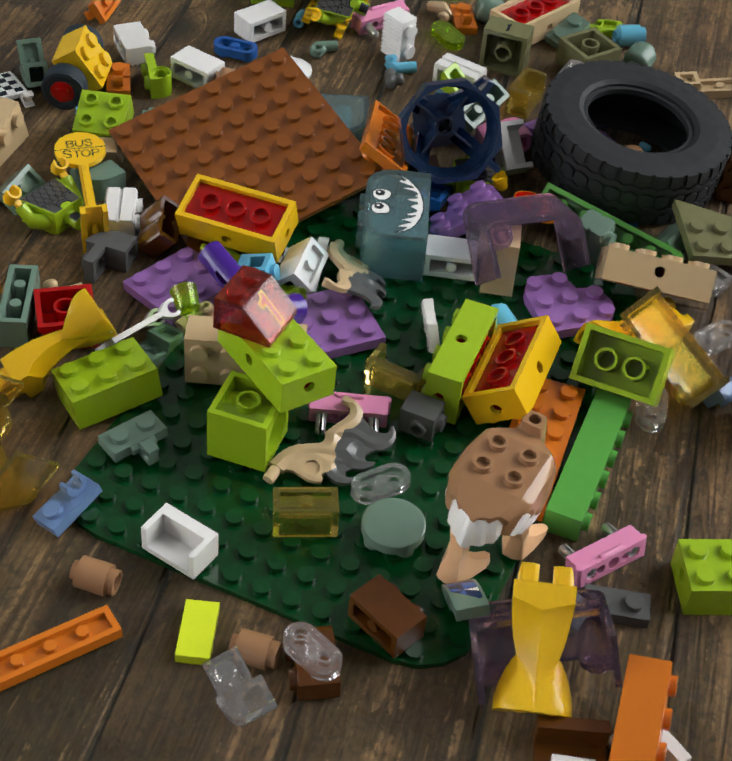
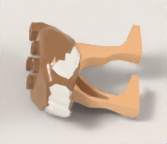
[436,410,557,584]

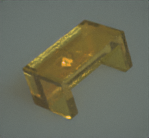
[505,67,547,119]
[363,342,432,401]
[272,487,339,537]

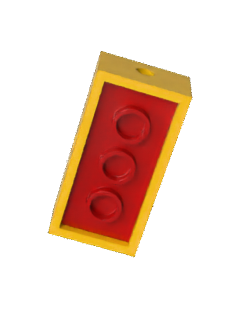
[175,173,299,262]
[462,315,562,424]

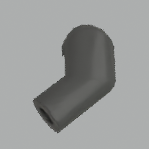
[385,68,404,90]

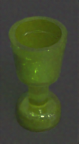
[169,282,200,337]

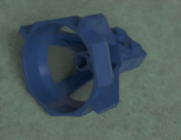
[398,75,503,185]

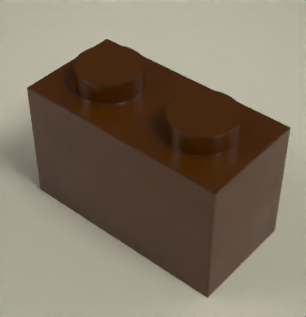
[348,574,427,659]

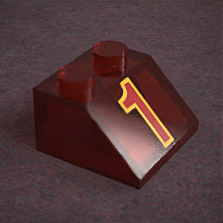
[213,265,297,348]

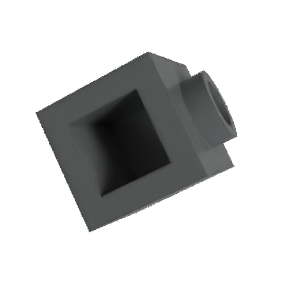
[398,390,447,442]

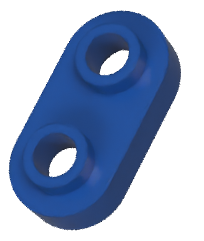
[214,36,258,62]

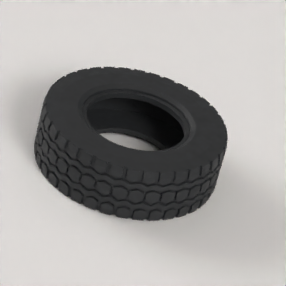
[531,60,732,225]

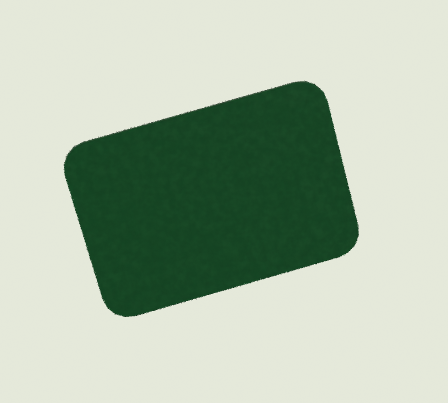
[69,189,639,669]

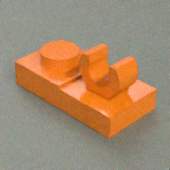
[84,0,121,24]
[449,3,478,35]
[106,62,131,95]

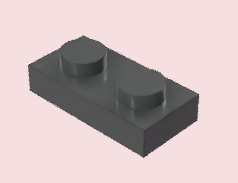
[583,583,651,628]

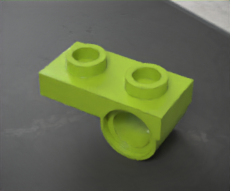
[140,53,172,99]

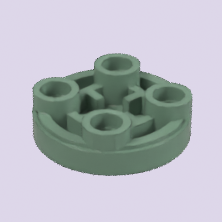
[361,498,426,558]

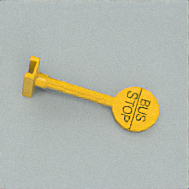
[54,132,109,254]

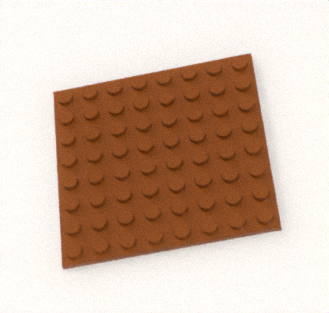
[108,48,386,253]

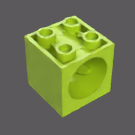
[207,370,288,472]

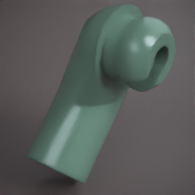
[309,40,338,58]

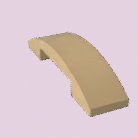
[674,71,732,98]

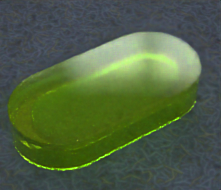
[431,21,465,50]

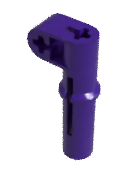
[198,241,308,324]

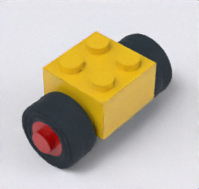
[41,24,113,110]

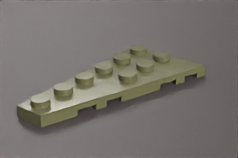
[671,199,732,266]

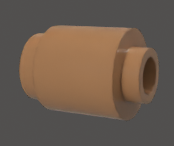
[69,555,123,597]
[228,628,282,671]

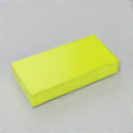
[175,599,220,666]

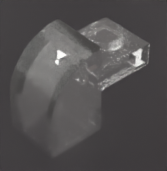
[202,646,278,727]

